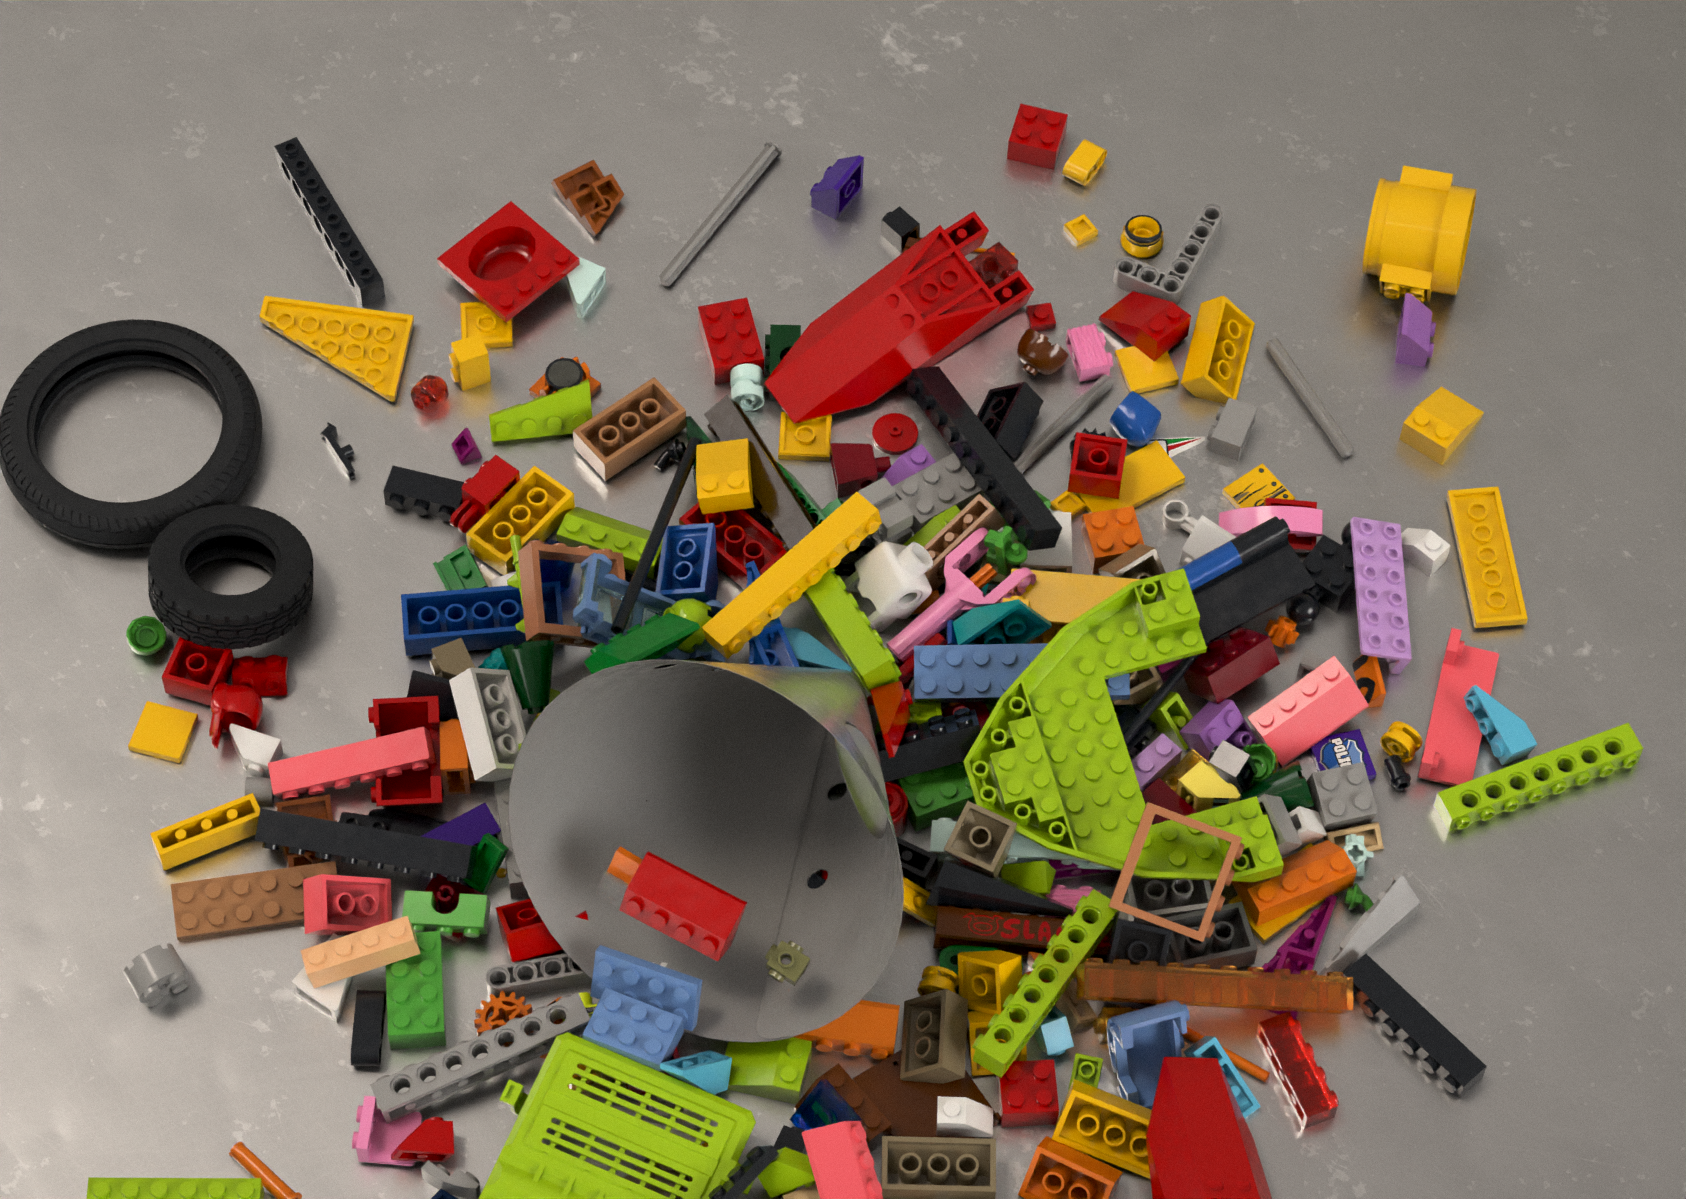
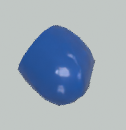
[1109,391,1161,448]

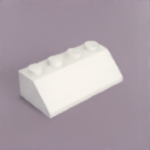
[449,668,526,782]

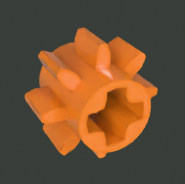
[1265,615,1299,648]

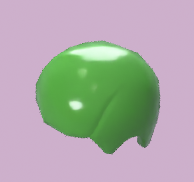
[126,616,167,656]

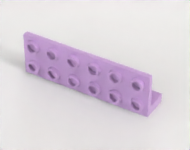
[1350,517,1412,675]

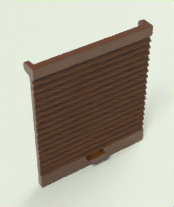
[853,1049,1001,1138]

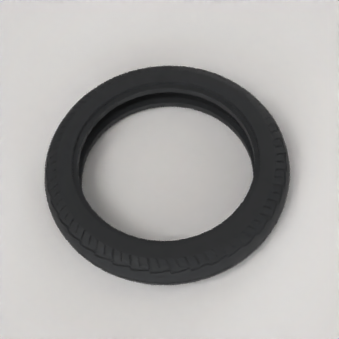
[0,319,262,549]

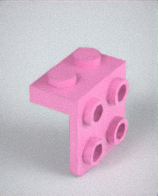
[352,1096,422,1166]

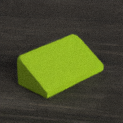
[1001,861,1056,895]

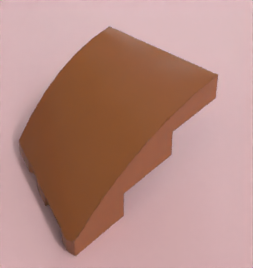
[551,160,624,236]
[274,795,337,868]

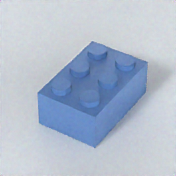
[582,988,684,1073]

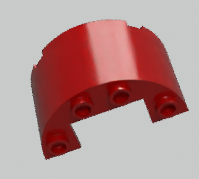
[368,696,443,807]

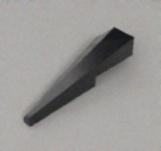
[926,857,1073,917]

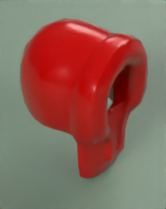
[209,682,263,749]

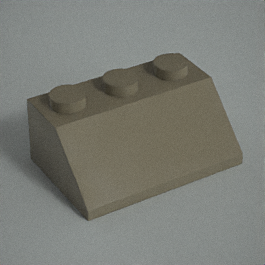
[900,989,968,1083]

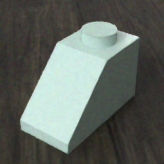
[565,257,606,319]

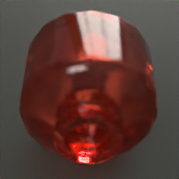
[410,375,449,413]

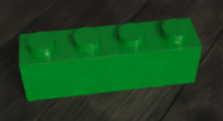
[584,613,701,674]

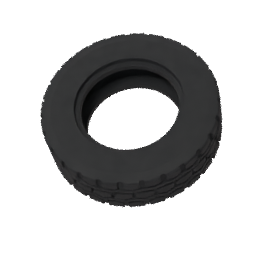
[148,504,314,649]

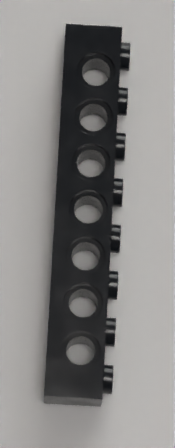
[274,137,385,307]

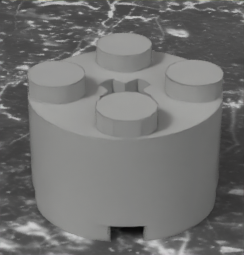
[123,944,189,1007]

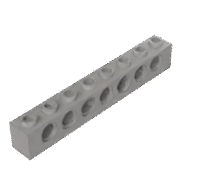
[370,993,590,1124]

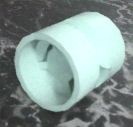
[730,363,764,412]

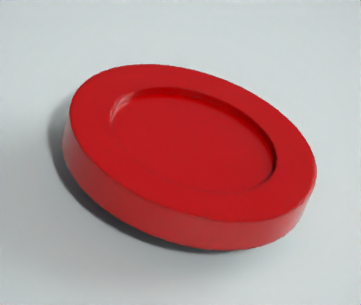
[872,413,918,455]

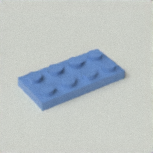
[590,945,703,1031]

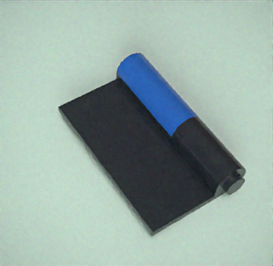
[1177,516,1315,642]

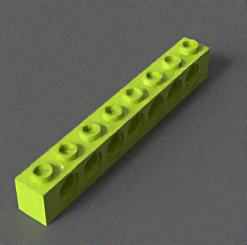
[1434,723,1644,832]
[972,889,1120,1078]

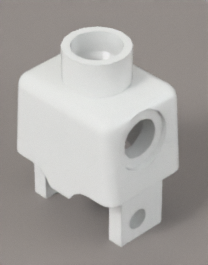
[844,541,933,633]

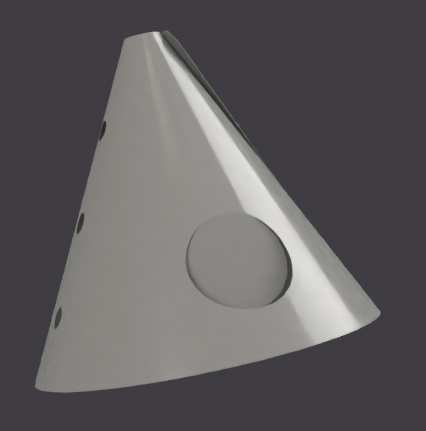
[508,659,904,1043]

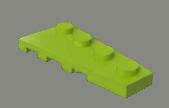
[489,379,593,442]

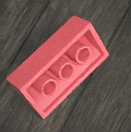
[1247,656,1369,768]
[802,1121,883,1199]

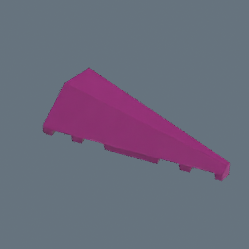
[1247,895,1338,1020]

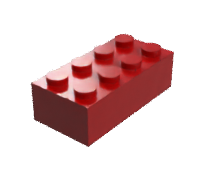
[679,502,787,590]

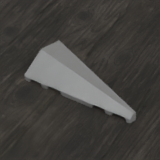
[1308,871,1420,994]

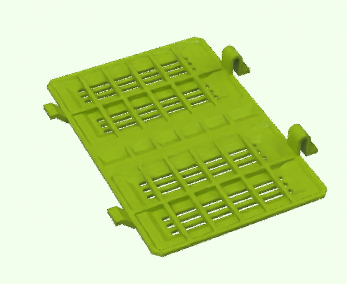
[479,1032,756,1199]

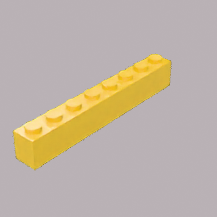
[702,492,882,659]

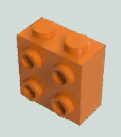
[439,719,476,795]

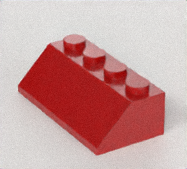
[619,851,747,962]

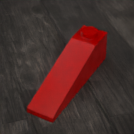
[870,681,913,758]

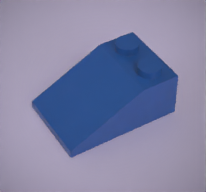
[656,523,718,603]

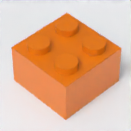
[1081,506,1144,574]

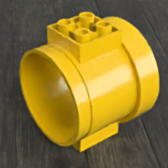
[1362,165,1477,303]

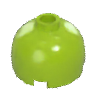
[663,598,712,653]

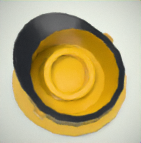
[1120,215,1164,258]

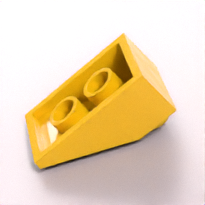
[1399,386,1484,465]
[696,438,754,514]

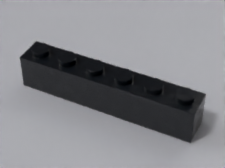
[1340,953,1487,1098]

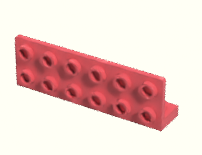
[1418,628,1499,786]

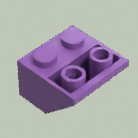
[1179,699,1258,766]

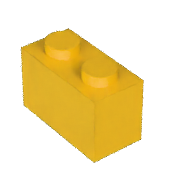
[448,333,491,391]

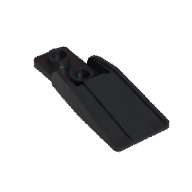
[339,809,448,836]

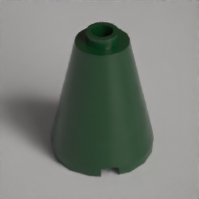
[501,640,555,714]
[1240,761,1315,813]

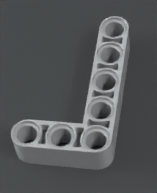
[1113,203,1223,305]
[486,953,592,998]

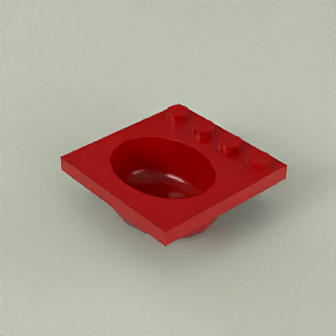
[437,201,580,323]

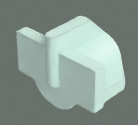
[1341,834,1374,877]

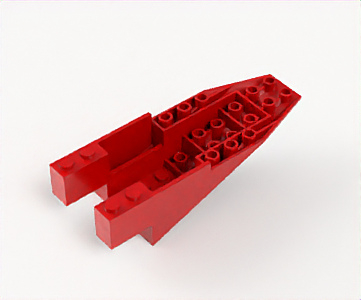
[764,211,1034,424]
[1146,1056,1272,1199]

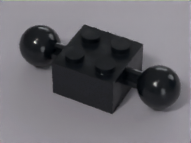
[1286,522,1355,625]

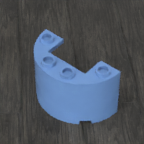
[1107,1000,1190,1110]

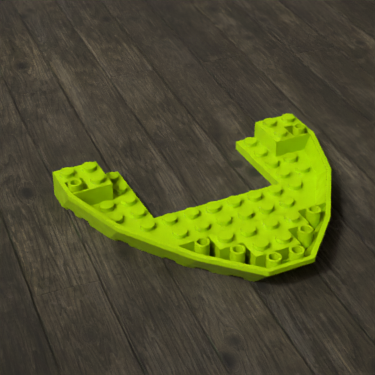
[963,568,1284,882]

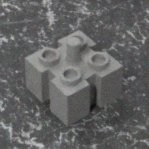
[858,477,913,547]

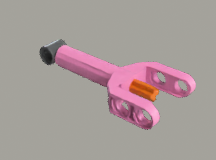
[885,528,1036,668]

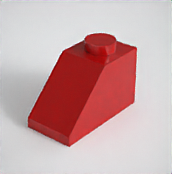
[391,1117,454,1163]

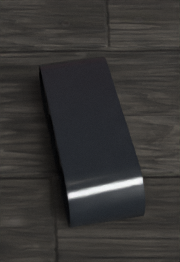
[351,990,386,1067]

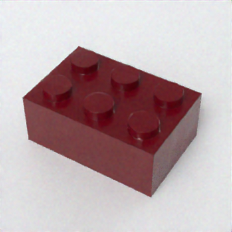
[1183,626,1280,704]

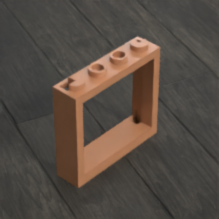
[518,540,630,648]
[1108,802,1245,942]

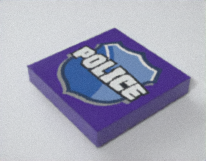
[1309,729,1377,780]

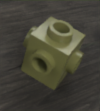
[765,940,810,986]

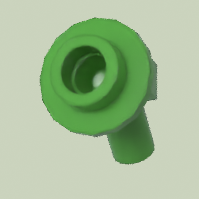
[1344,883,1374,912]

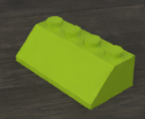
[556,507,663,580]

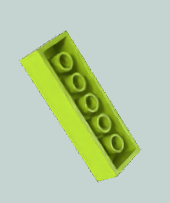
[803,568,902,699]
[86,1177,264,1199]

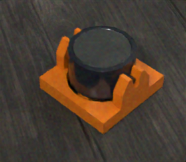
[529,357,601,398]

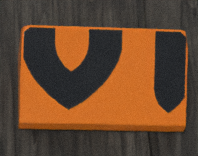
[1352,655,1386,709]

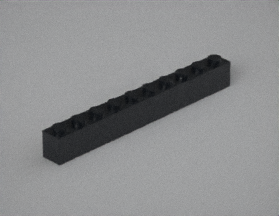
[906,366,1062,551]

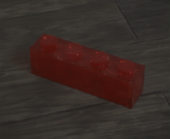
[1256,1011,1339,1129]

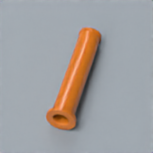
[229,1142,302,1199]

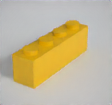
[150,793,260,871]

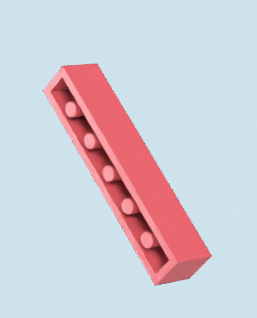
[268,727,436,801]

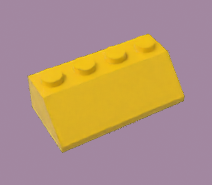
[1180,295,1255,404]
[1051,1079,1152,1179]

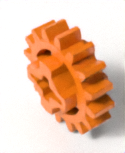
[474,991,534,1047]

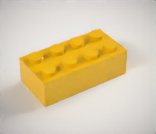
[466,466,575,575]

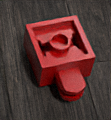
[450,455,520,533]

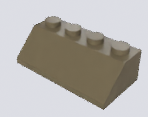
[881,1136,996,1199]

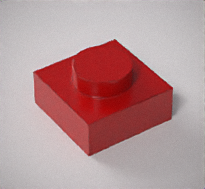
[1026,303,1056,331]

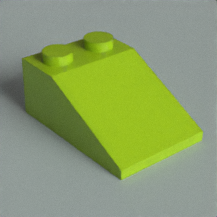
[725,1037,812,1105]

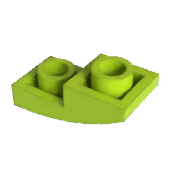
[1068,1053,1103,1091]

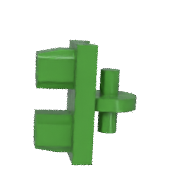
[984,526,1028,575]

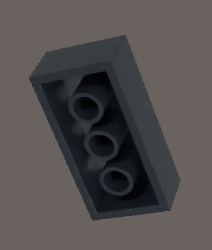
[875,708,981,782]

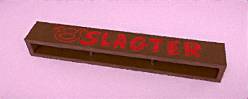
[933,905,1113,967]

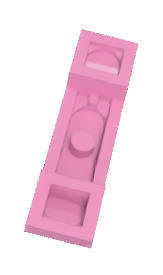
[1219,506,1323,537]

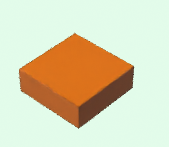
[607,846,643,884]

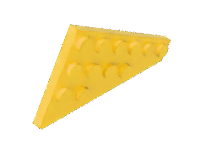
[259,296,414,402]

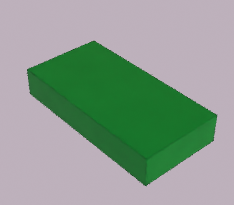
[463,833,509,894]

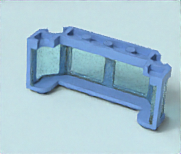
[573,553,726,670]

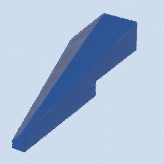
[746,561,800,667]

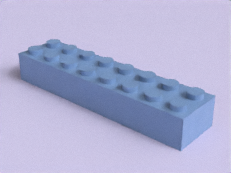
[914,643,1130,703]

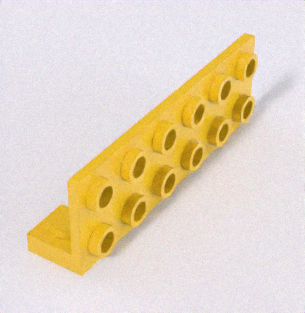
[1002,568,1142,625]

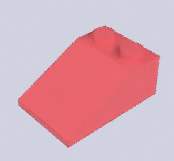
[303,874,392,935]

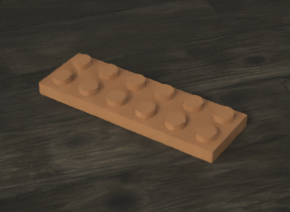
[171,861,337,940]

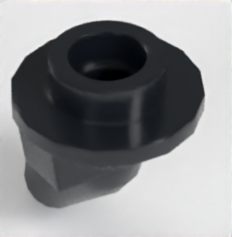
[653,438,686,471]

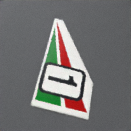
[1136,436,1205,458]

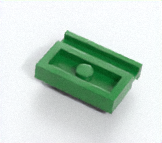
[433,544,489,591]

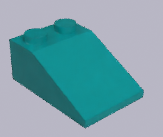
[952,599,1052,645]

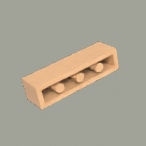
[300,915,421,988]

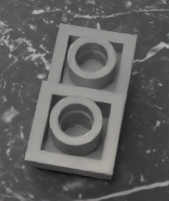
[421,1160,481,1199]

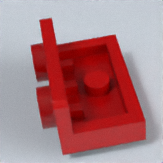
[232,655,288,696]

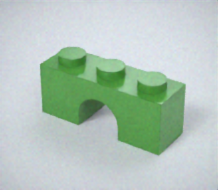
[402,890,491,937]

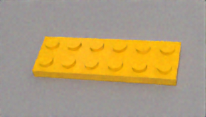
[1446,486,1528,628]

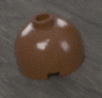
[1017,329,1069,377]

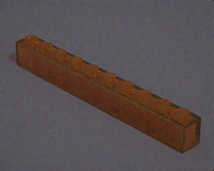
[1077,958,1353,1014]

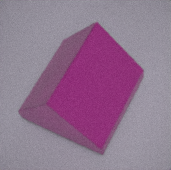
[451,428,482,464]

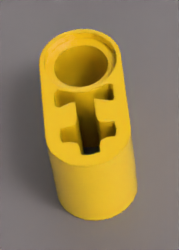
[1062,139,1107,186]

